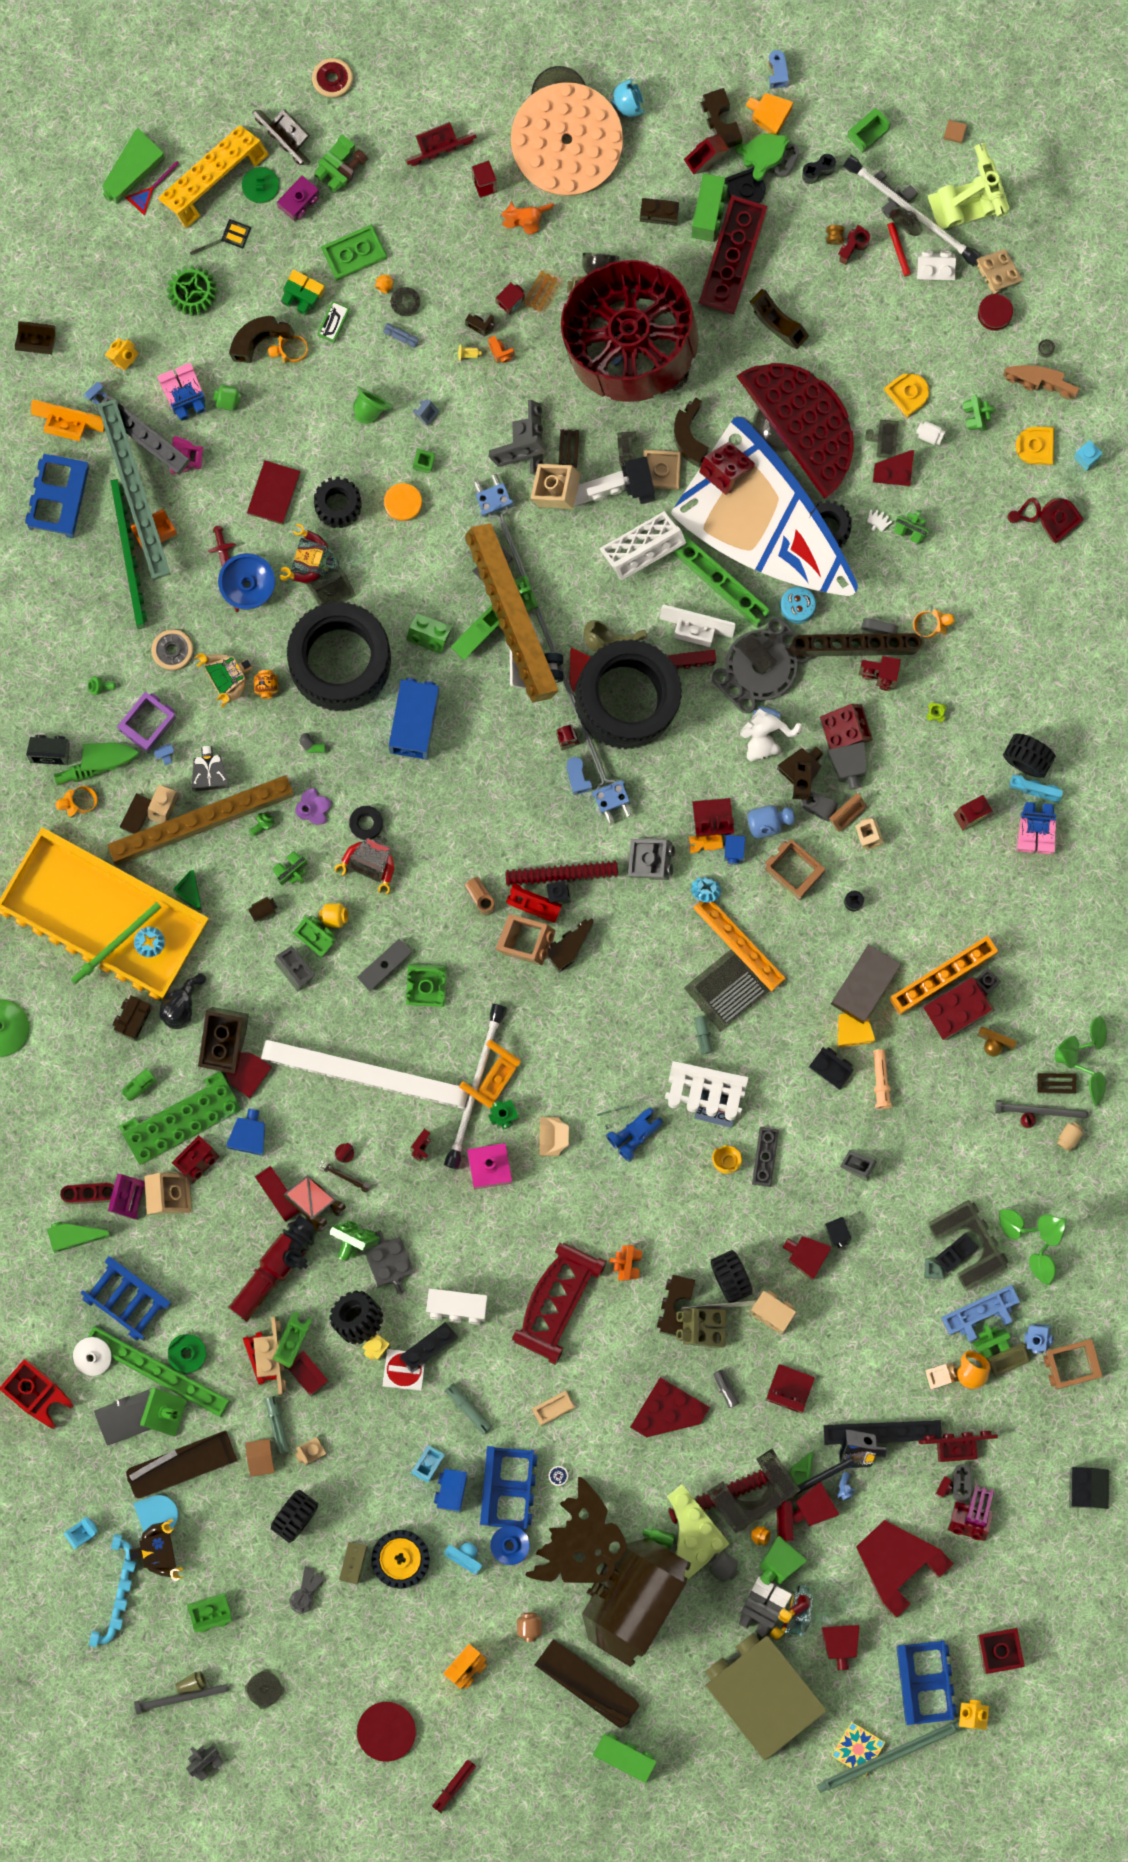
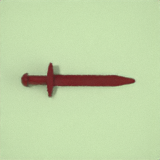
[208,525,239,612]

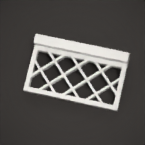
[599,511,686,581]

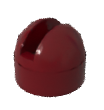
[1020,1113,1036,1129]

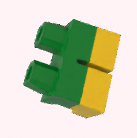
[281,269,325,315]

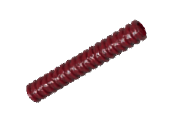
[505,860,618,887]
[668,1464,779,1524]

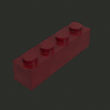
[668,649,716,670]

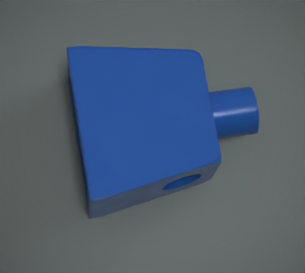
[226,1109,265,1156]

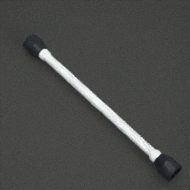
[843,154,982,266]
[444,1004,507,1170]

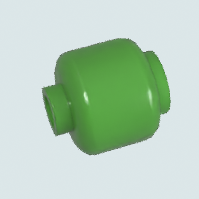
[213,384,241,411]

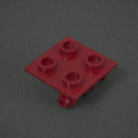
[692,798,734,837]

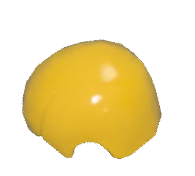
[712,1145,742,1174]

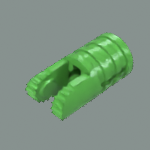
[121,1068,157,1101]

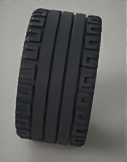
[287,601,391,711]
[574,639,682,749]

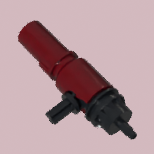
[228,1215,318,1323]

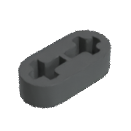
[774,143,799,178]
[861,618,898,634]
[952,1464,971,1503]

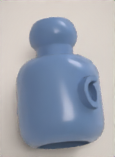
[747,805,796,839]

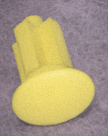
[458,344,482,361]

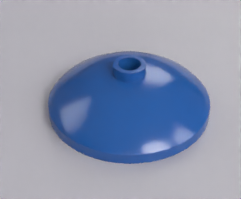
[218,553,275,610]

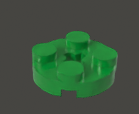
[168,1334,207,1374]

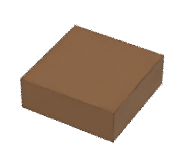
[944,120,967,144]

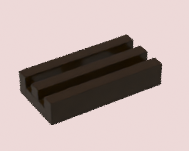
[559,429,579,468]
[1037,1073,1076,1094]

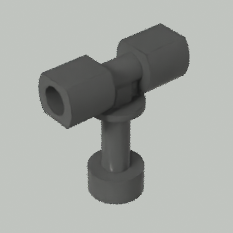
[873,170,918,219]

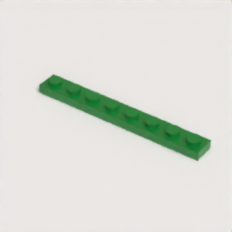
[110,479,148,629]

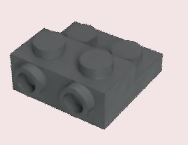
[628,839,675,880]

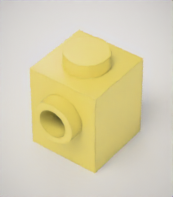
[362,1334,390,1361]

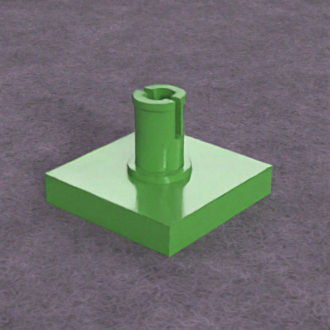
[140,1388,187,1437]

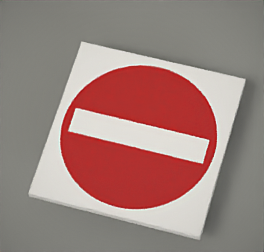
[382,1349,425,1391]

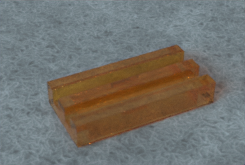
[524,270,558,312]

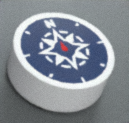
[549,1466,568,1486]

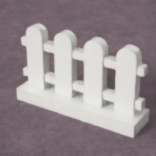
[665,1061,748,1121]

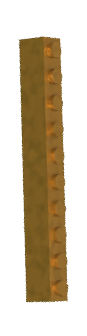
[465,523,559,703]
[107,775,294,865]

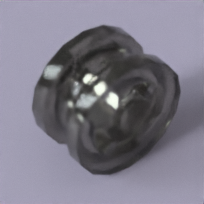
[1037,339,1055,358]

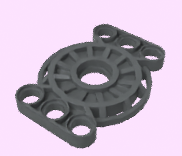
[712,618,810,714]

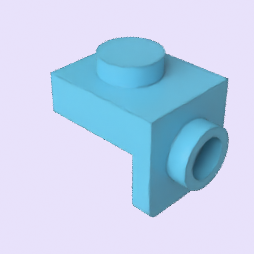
[64,1516,98,1550]

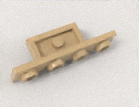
[253,1316,286,1396]

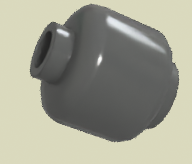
[708,1552,738,1581]

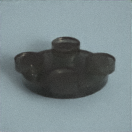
[245,1669,284,1709]

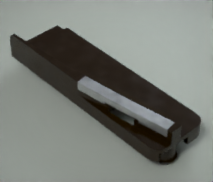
[126,1430,238,1499]

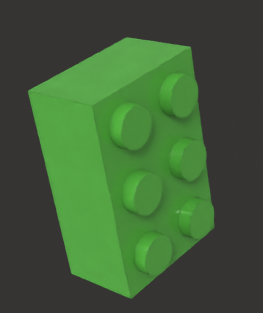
[691,173,728,242]
[593,1732,656,1783]

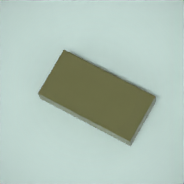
[987,1343,1030,1377]

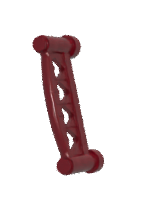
[512,1243,607,1365]

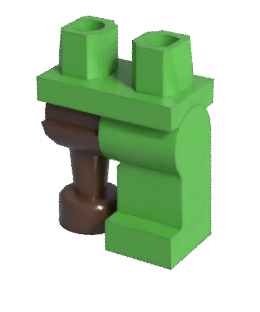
[314,134,369,193]

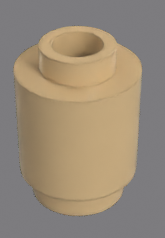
[1057,1122,1084,1152]

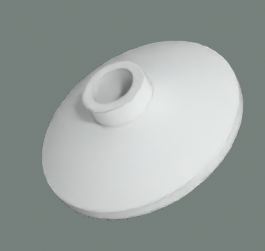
[73,1337,112,1376]

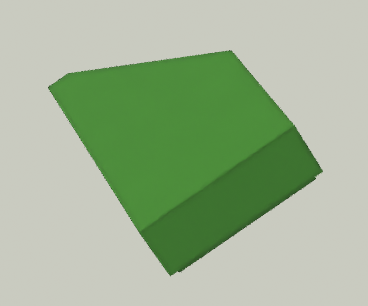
[789,1452,813,1489]

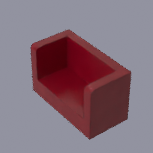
[471,160,497,198]
[286,1350,329,1396]

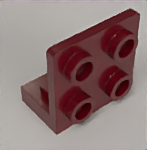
[820,704,873,750]
[765,1364,815,1414]

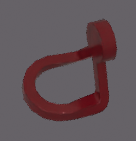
[1007,497,1041,523]

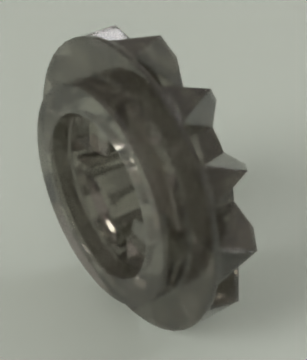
[390,287,420,317]

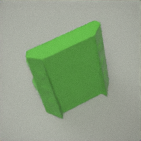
[406,964,447,1007]

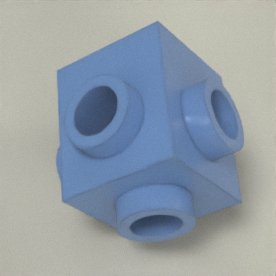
[1024,1323,1054,1353]

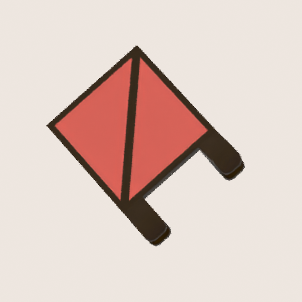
[283,1175,346,1232]

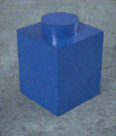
[724,835,745,865]

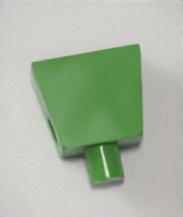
[759,1536,807,1585]

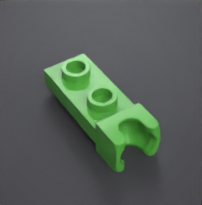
[272,1312,311,1368]

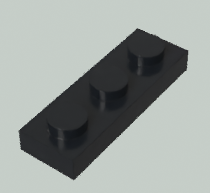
[400,1322,458,1373]

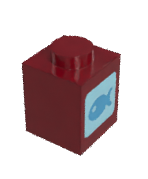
[496,282,525,315]

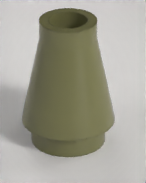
[175,1672,206,1694]

